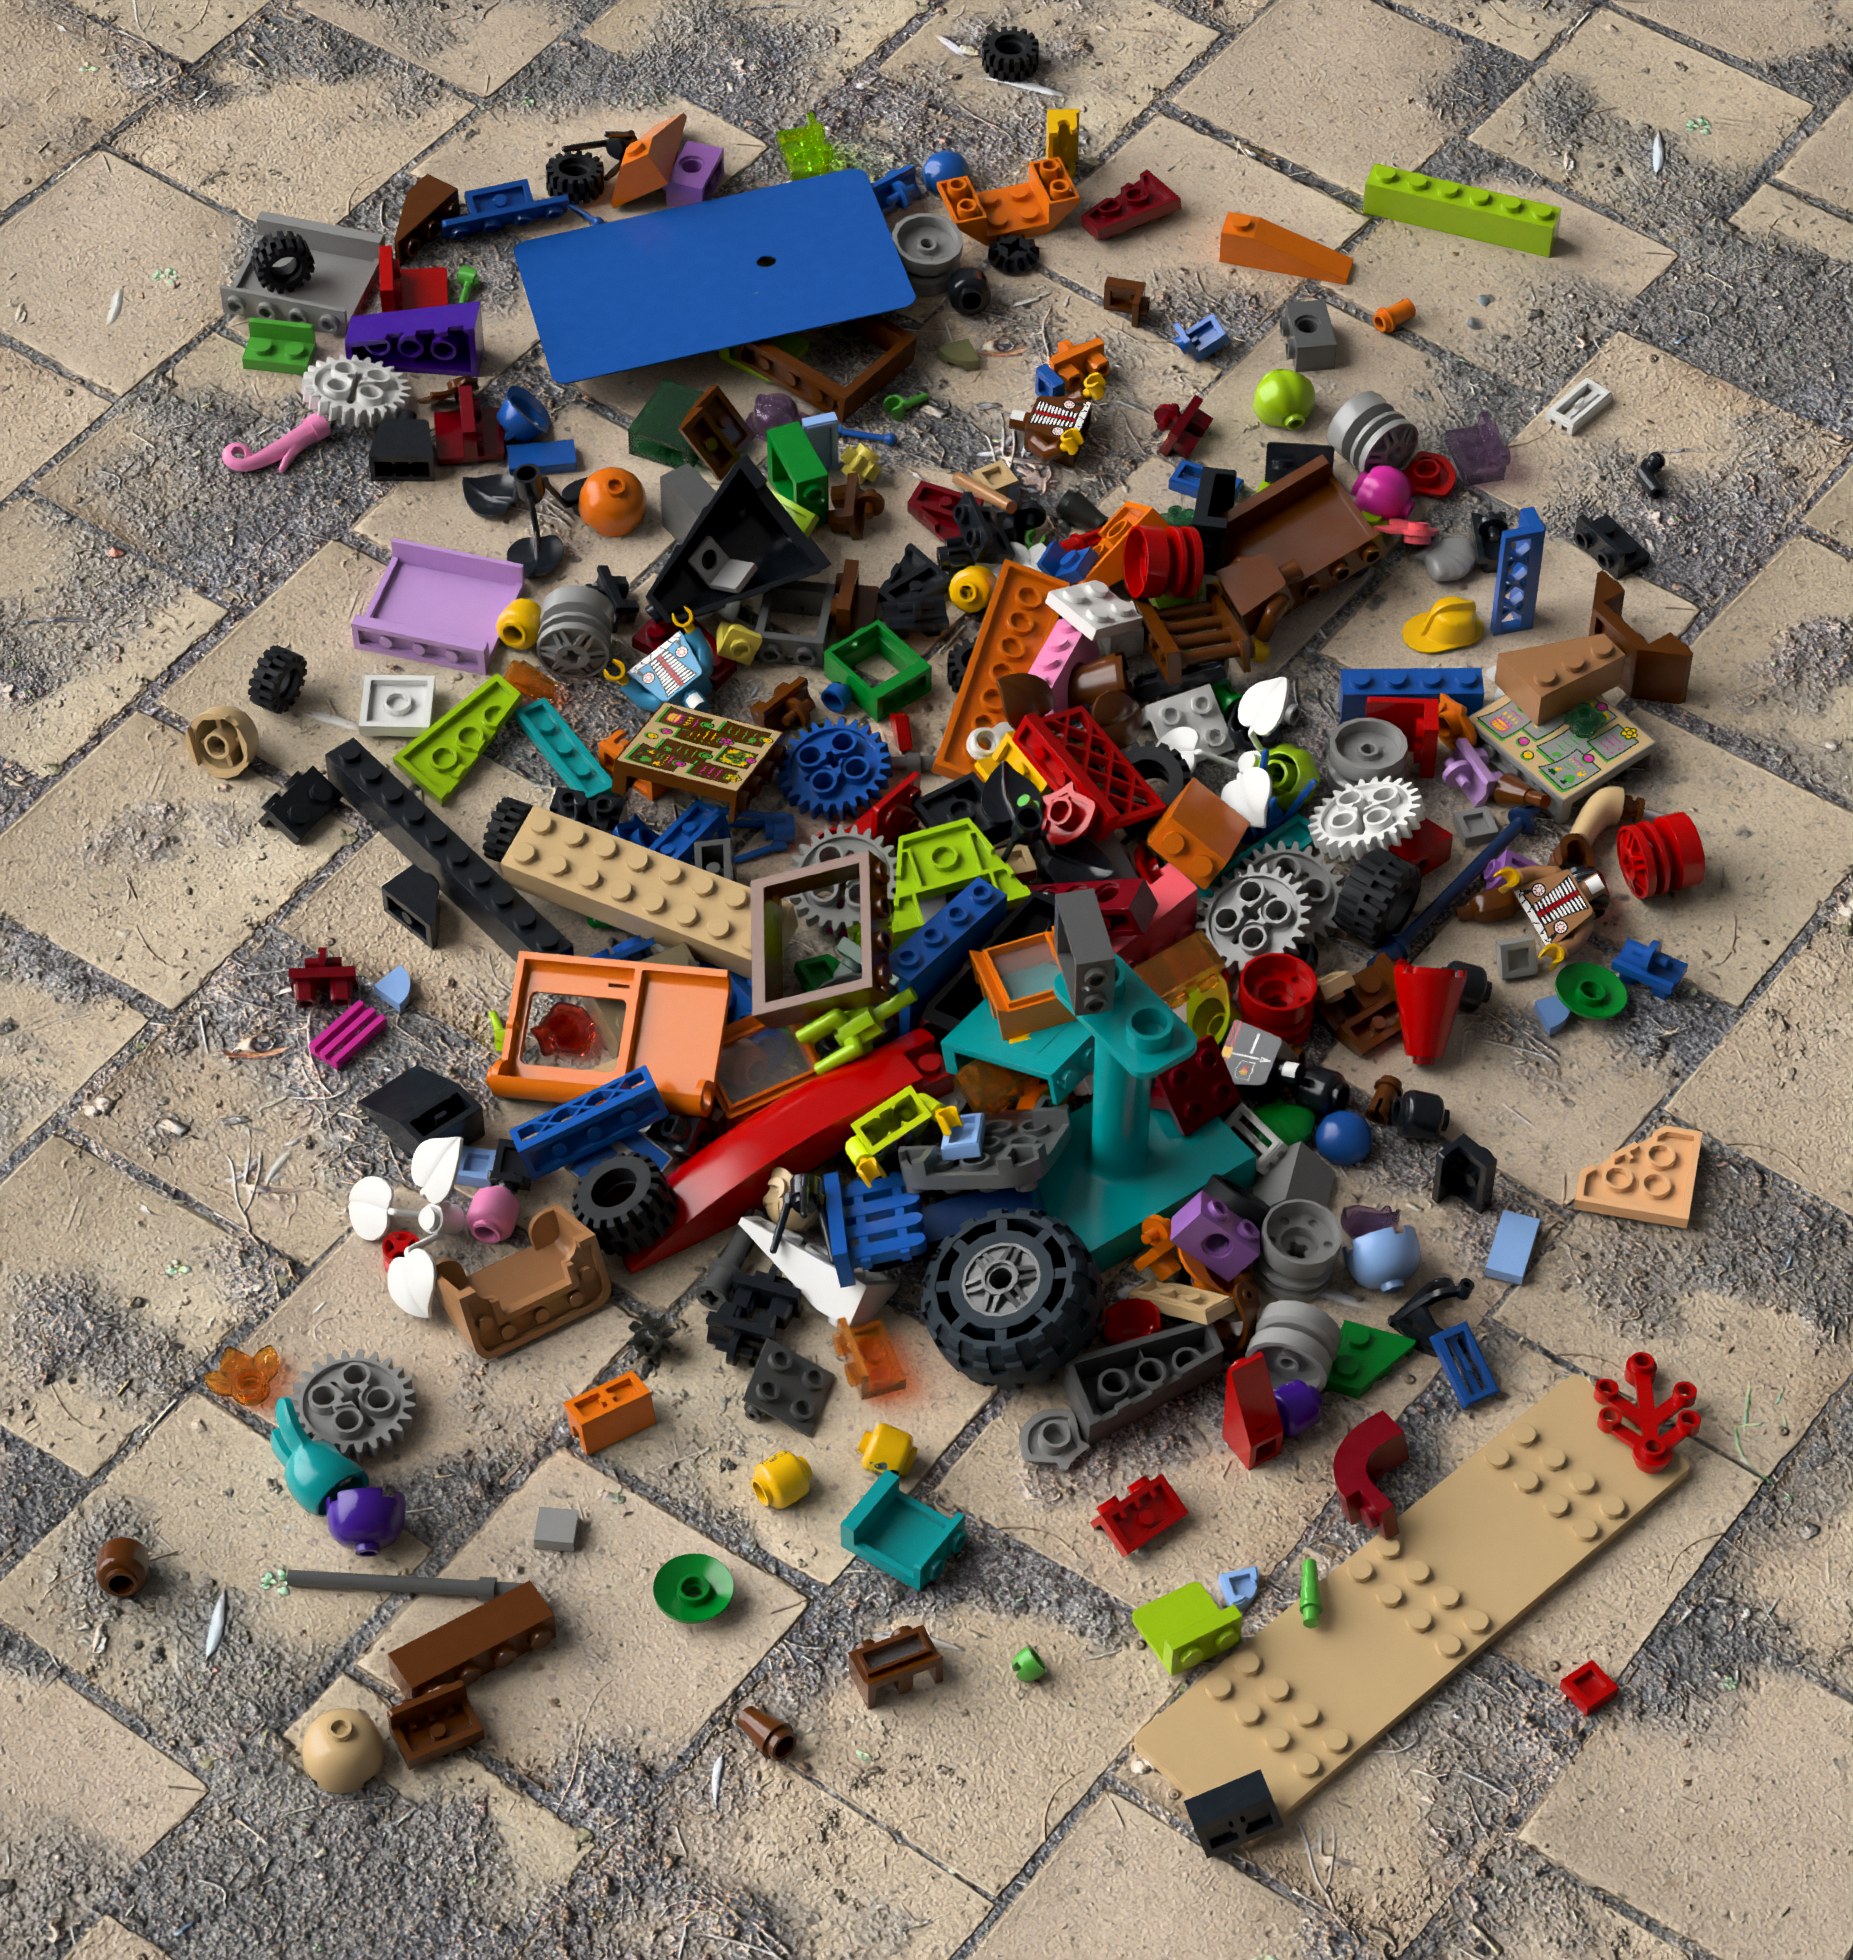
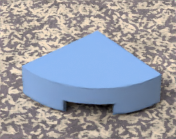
[374,965,411,1013]
[1218,1566,1259,1611]

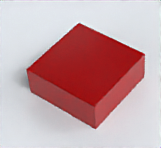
[1560,1660,1619,1717]

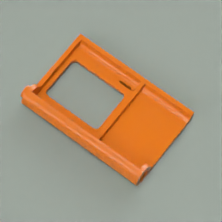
[486,951,732,1117]

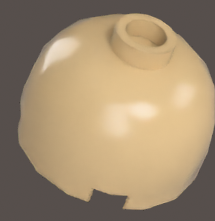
[185,705,259,779]
[302,1708,385,1794]

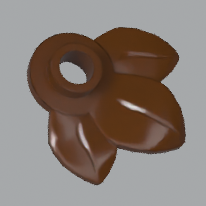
[418,375,479,405]

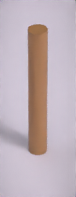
[952,472,1017,514]

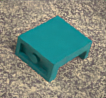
[841,1469,967,1592]

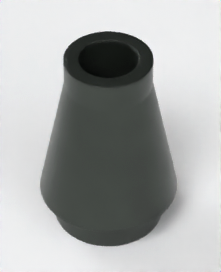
[1056,489,1108,531]

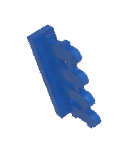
[823,1171,928,1288]

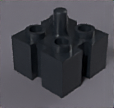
[549,787,628,835]

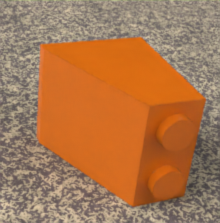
[1147,777,1250,890]

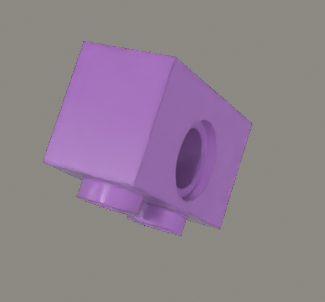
[662,140,724,207]
[1170,1190,1260,1282]

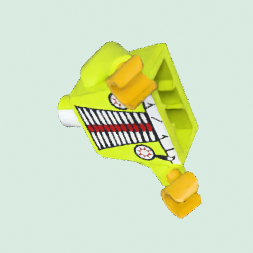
[845,1085,964,1188]

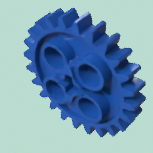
[777,718,893,822]

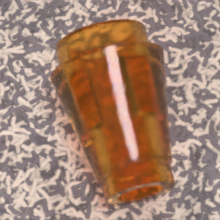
[504,660,558,702]

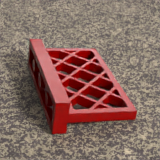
[1011,705,1167,842]

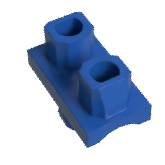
[870,164,921,215]
[1611,938,1688,1000]

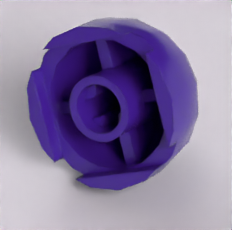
[326,1488,406,1557]

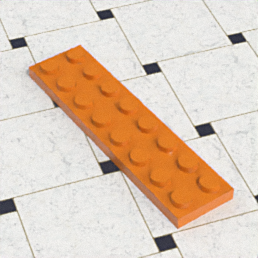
[931,558,1070,783]

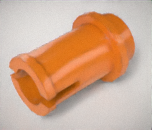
[1373,298,1416,333]

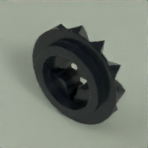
[987,233,1039,273]

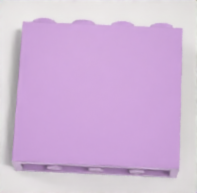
[351,538,525,676]

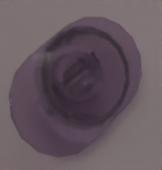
[746,393,811,442]

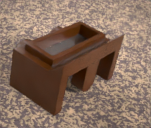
[848,1625,943,1710]

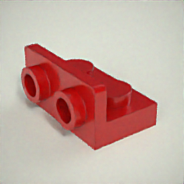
[1090,1473,1189,1558]

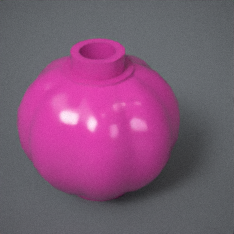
[1350,465,1415,521]

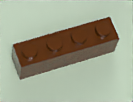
[388,1580,556,1699]

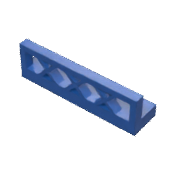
[1490,506,1546,636]
[648,799,732,866]
[509,1065,670,1181]

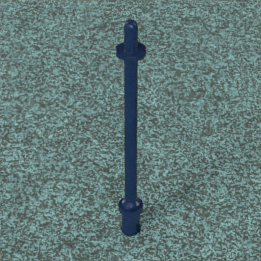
[1367,805,1543,967]

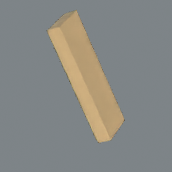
[1128,1278,1236,1325]

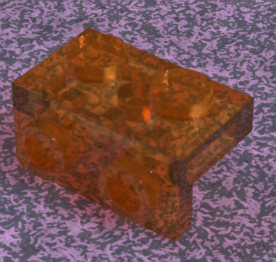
[832,1317,906,1400]

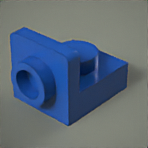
[1037,541,1099,585]

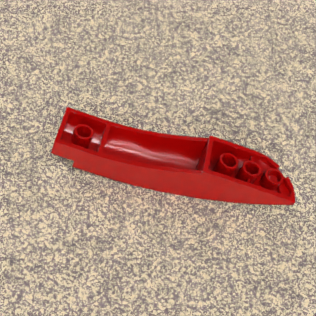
[622,1028,955,1275]

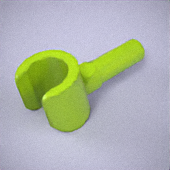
[489,1010,506,1052]

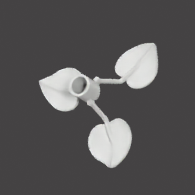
[1156,677,1289,828]
[349,1137,465,1318]

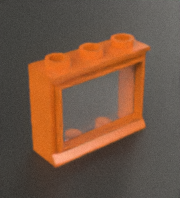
[969,926,1077,1041]
[713,1015,821,1131]

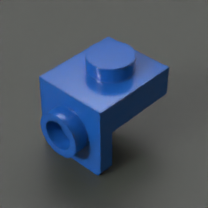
[1173,313,1231,363]

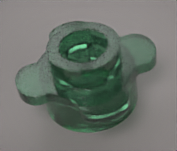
[1563,702,1606,738]

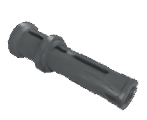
[695,1208,767,1310]

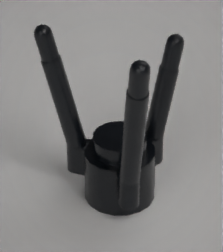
[562,130,638,181]
[770,1173,834,1265]

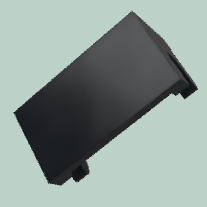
[1184,1769,1284,1859]

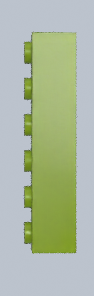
[1363,163,1562,258]

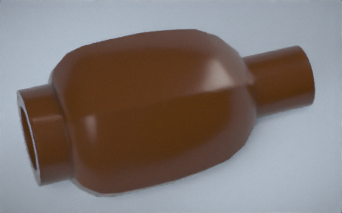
[1455,886,1523,924]

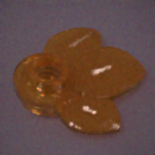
[203,1345,280,1406]

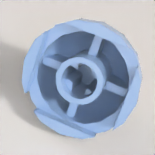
[1342,1225,1421,1294]

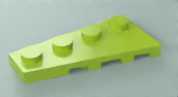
[393,673,522,807]

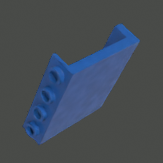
[889,877,1007,1044]

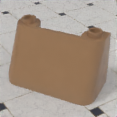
[434,1204,611,1359]

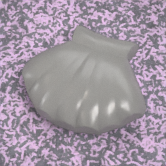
[1415,535,1477,581]
[1019,1409,1090,1471]

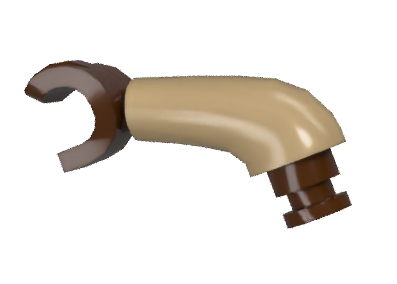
[1547,786,1645,869]

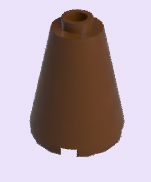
[1068,651,1134,709]

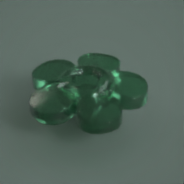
[1160,505,1194,528]

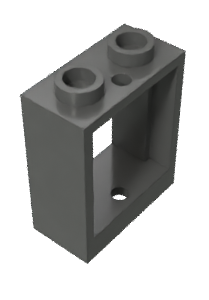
[755,580,836,668]
[1054,888,1116,1016]

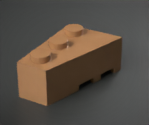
[1494,633,1626,726]

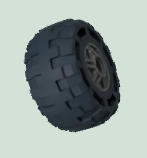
[921,1207,1105,1389]

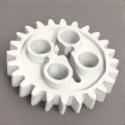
[301,355,411,427]
[1308,776,1426,861]

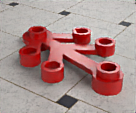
[1594,1352,1701,1474]

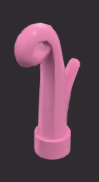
[222,412,331,473]

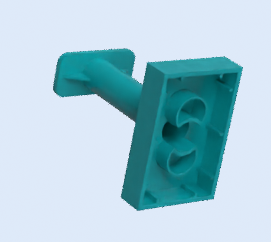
[1038,953,1257,1274]

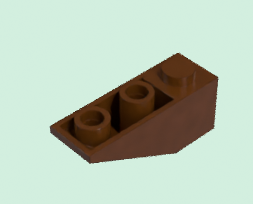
[394,174,460,266]

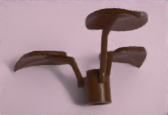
[995,673,1142,811]

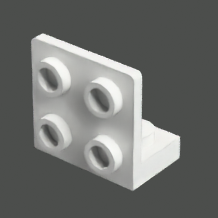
[1141,683,1235,763]

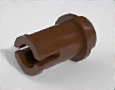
[1365,1075,1403,1125]

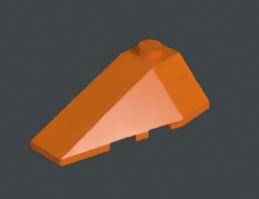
[611,112,687,208]
[1219,212,1353,285]
[1069,501,1170,587]

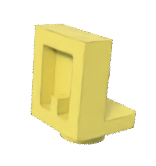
[716,620,762,666]

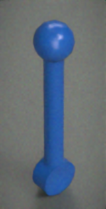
[568,202,604,226]
[838,424,898,446]

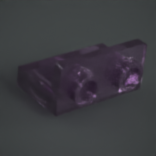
[1444,411,1511,486]

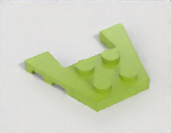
[892,817,1031,941]

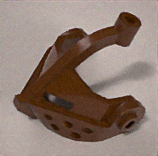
[1187,1269,1262,1358]

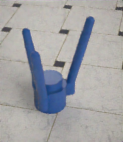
[1256,749,1317,839]
[714,807,795,864]

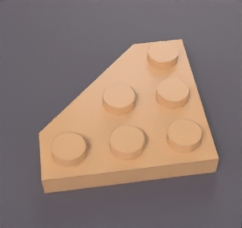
[1573,1125,1703,1229]

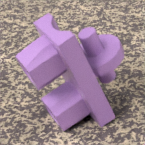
[1442,738,1503,808]

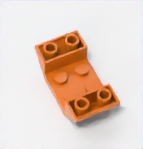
[937,156,1080,246]

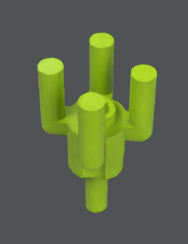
[795,987,918,1076]

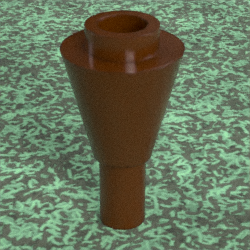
[1494,773,1551,809]

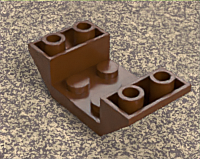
[1588,570,1693,704]

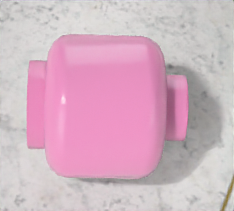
[466,1186,521,1244]

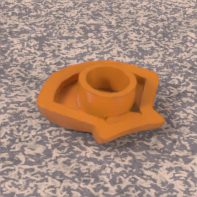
[1438,693,1477,751]

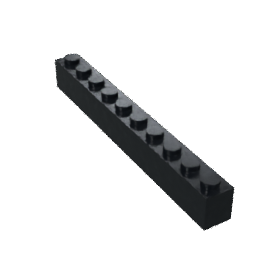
[325,737,574,963]

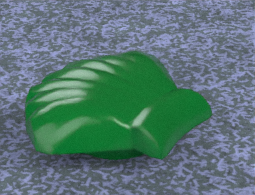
[1251,1097,1315,1148]

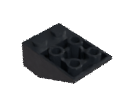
[357,1065,485,1160]

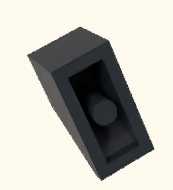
[381,864,441,950]

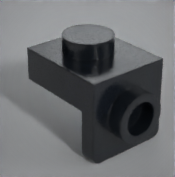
[487,1138,532,1195]

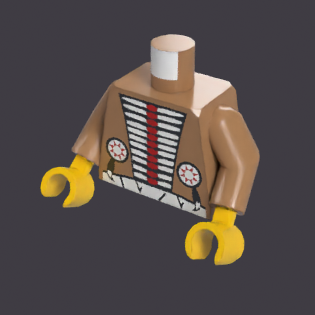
[1493,865,1607,971]

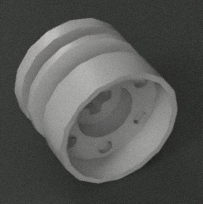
[1327,391,1419,473]
[536,585,614,679]
[1253,1199,1343,1302]

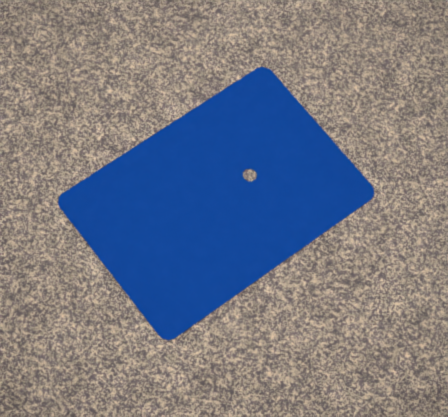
[514,169,916,384]

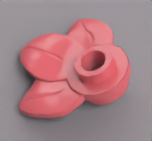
[1372,518,1440,545]

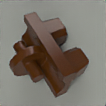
[828,472,885,540]
[750,676,816,732]

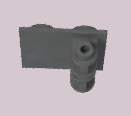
[742,1338,835,1437]

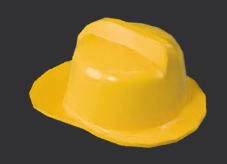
[1402,596,1484,654]

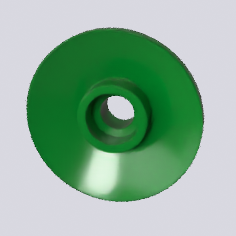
[1555,962,1627,1020]
[653,1553,734,1624]

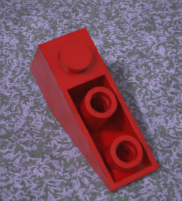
[1222,1351,1283,1470]

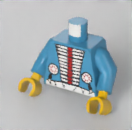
[603,606,714,712]

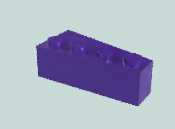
[345,301,484,377]

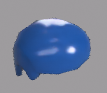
[922,151,971,196]
[1315,1110,1373,1167]

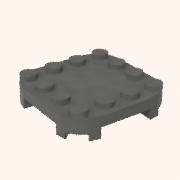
[898,1095,1073,1194]

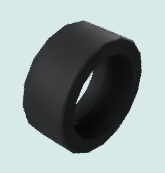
[1202,1174,1271,1232]

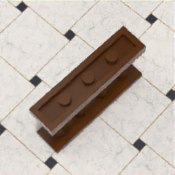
[1132,584,1255,686]

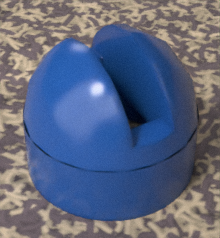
[821,682,852,713]

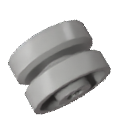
[892,213,963,296]
[1327,718,1408,792]
[1245,1300,1342,1393]

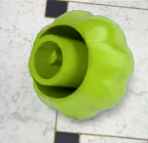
[1253,369,1315,430]
[1257,743,1320,811]

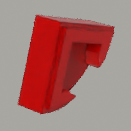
[889,712,913,751]

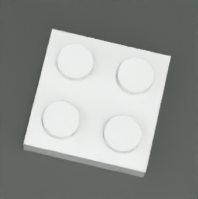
[1045,580,1143,641]
[359,675,436,737]

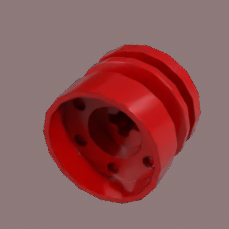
[1123,525,1204,598]
[1616,811,1705,899]
[1236,953,1317,1046]

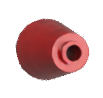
[1393,965,1468,1065]

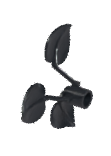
[462,463,588,577]
[945,761,1114,904]

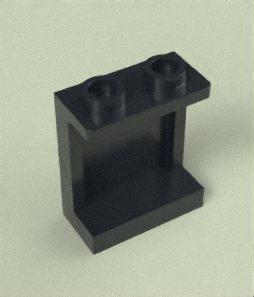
[1192,466,1237,576]

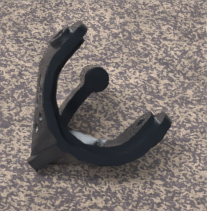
[1387,1277,1475,1357]

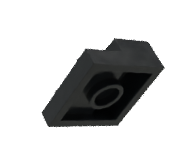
[912,771,1013,846]

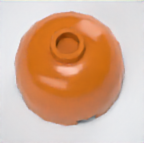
[578,467,647,537]

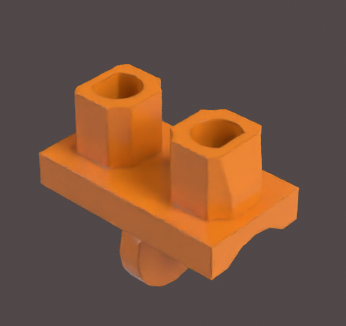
[1049,337,1109,392]
[1133,1214,1182,1283]

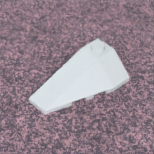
[738,1216,900,1330]

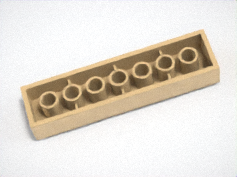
[500,805,799,980]

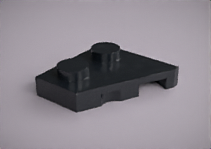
[878,543,952,604]

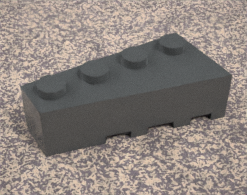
[1061,1322,1224,1446]

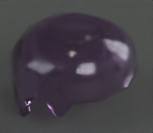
[1340,1205,1401,1240]

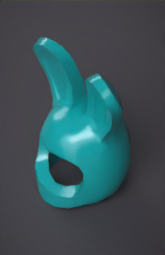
[270,1396,369,1517]

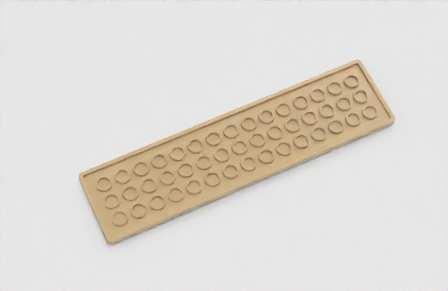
[1134,1374,1690,1848]

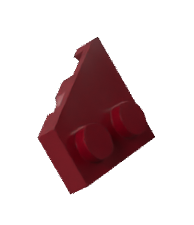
[907,480,984,543]

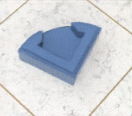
[1534,995,1571,1036]

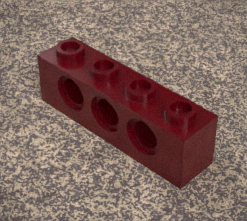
[1007,878,1159,937]

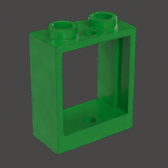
[766,421,829,527]
[824,619,932,723]

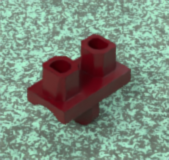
[1154,394,1214,458]
[289,947,358,1007]

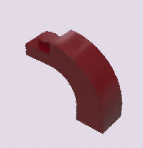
[1333,1410,1410,1540]

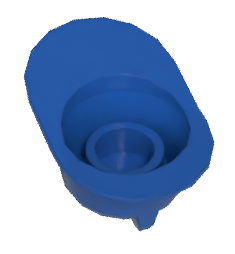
[496,385,550,444]

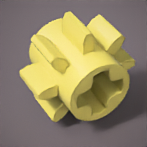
[839,442,882,485]

